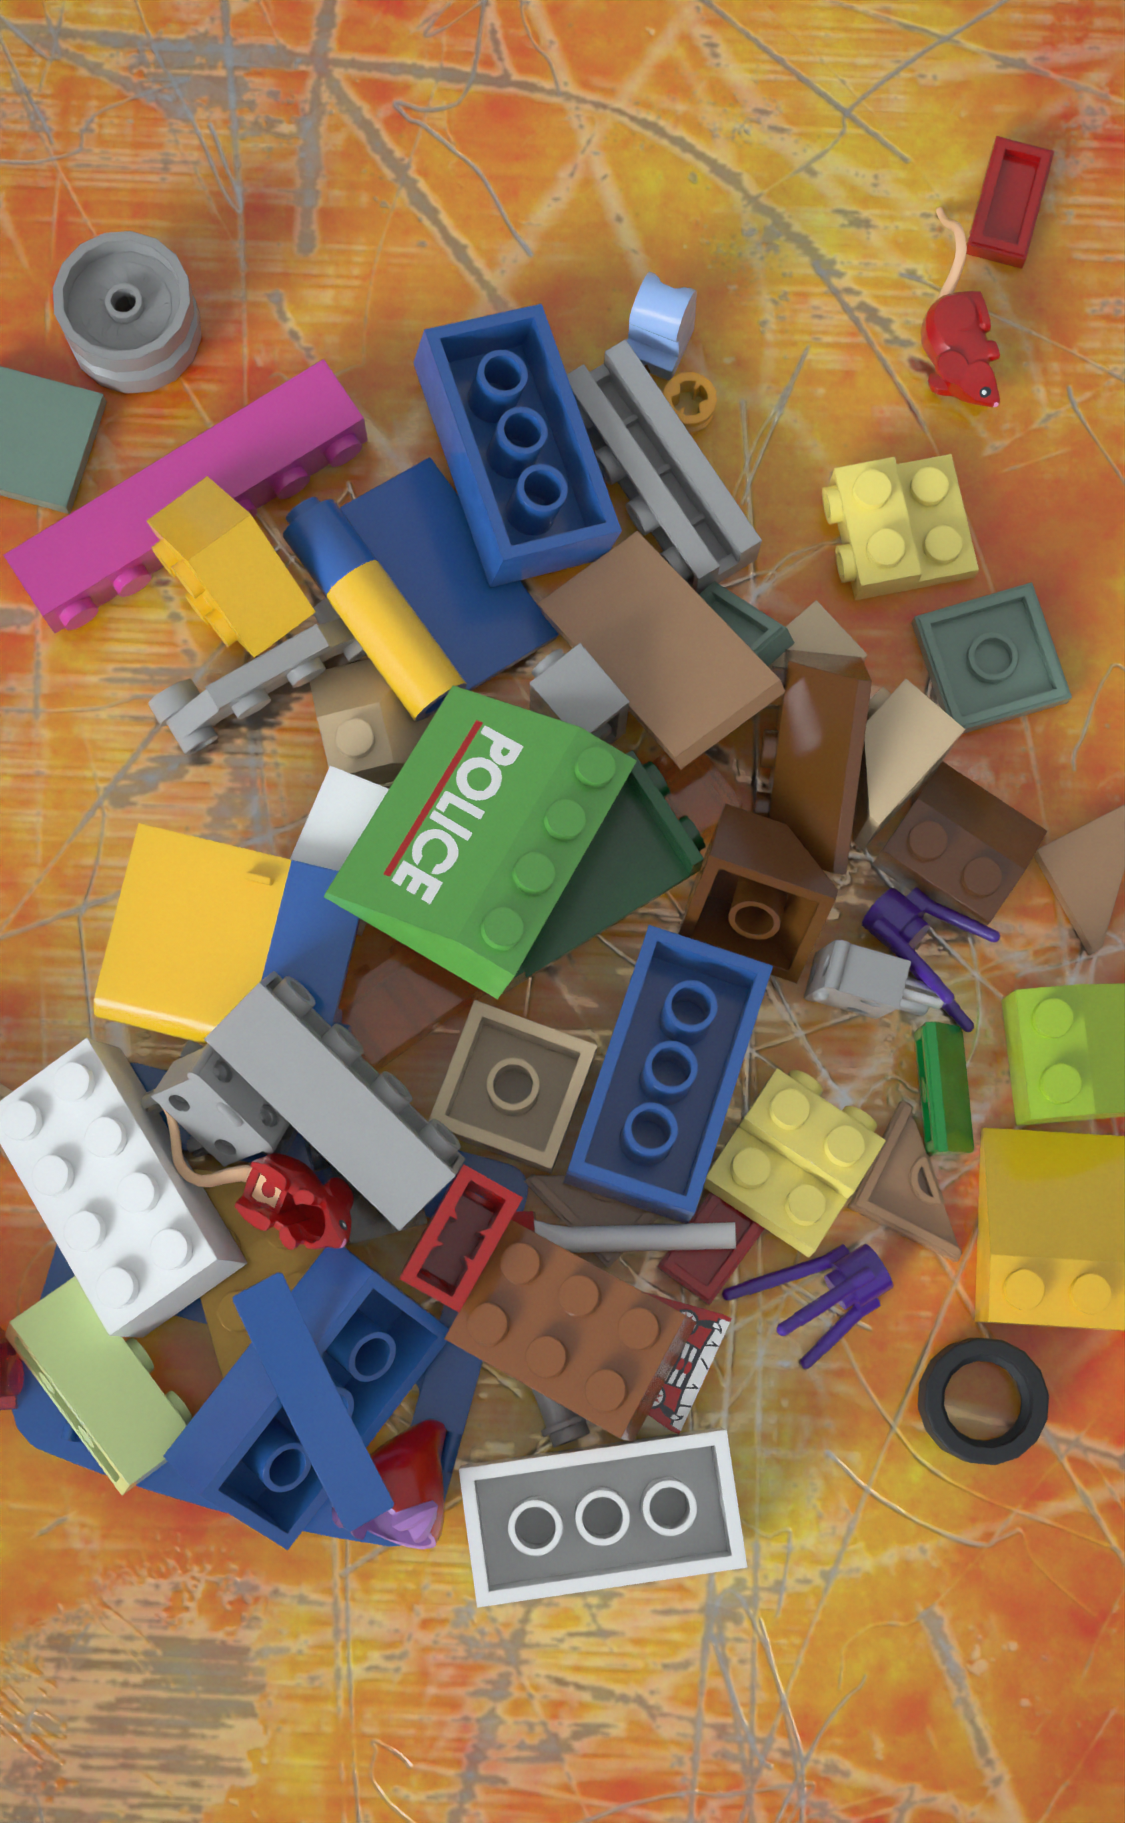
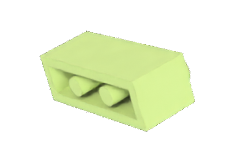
[5,1276,193,1496]

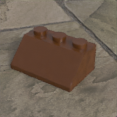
[753,649,872,875]

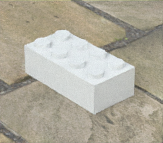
[0,1038,248,1338]
[459,1427,747,1608]

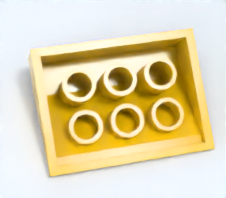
[975,1128,1125,1331]

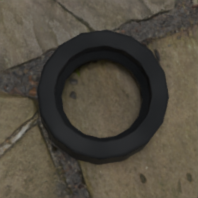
[918,1338,1049,1465]

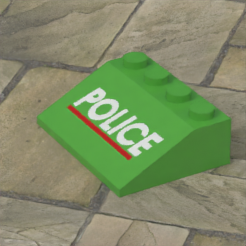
[324,685,637,999]

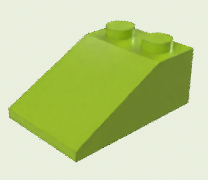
[1001,983,1125,1126]

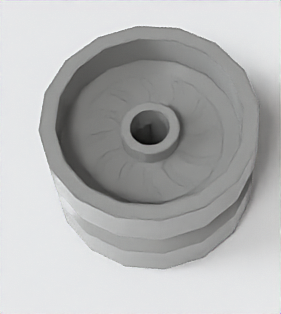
[53,231,202,393]

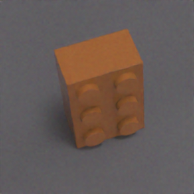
[444,1220,697,1442]

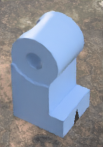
[627,271,697,381]

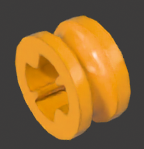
[663,372,717,435]

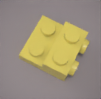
[822,454,979,600]
[703,1068,886,1258]

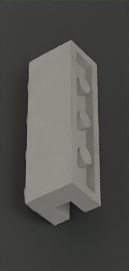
[567,339,762,594]
[204,971,465,1231]

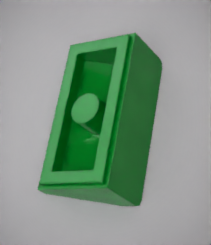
[914,1021,974,1157]

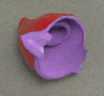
[332,1419,446,1550]

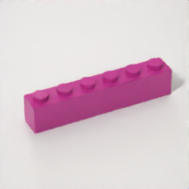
[3,359,368,634]

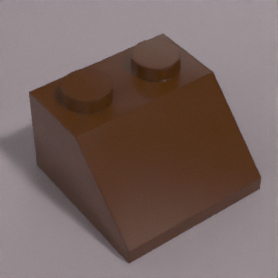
[872,761,1047,926]
[678,803,838,984]

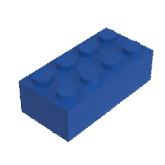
[413,304,622,588]
[563,925,773,1224]
[163,1247,450,1550]

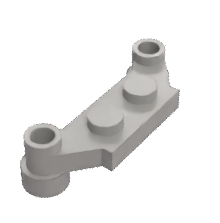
[148,598,367,755]

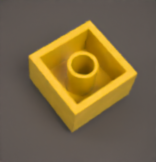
[146,476,315,658]

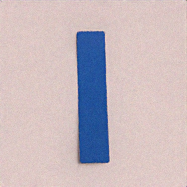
[233,1272,394,1532]

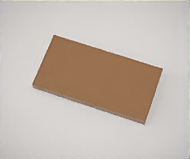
[537,531,785,769]

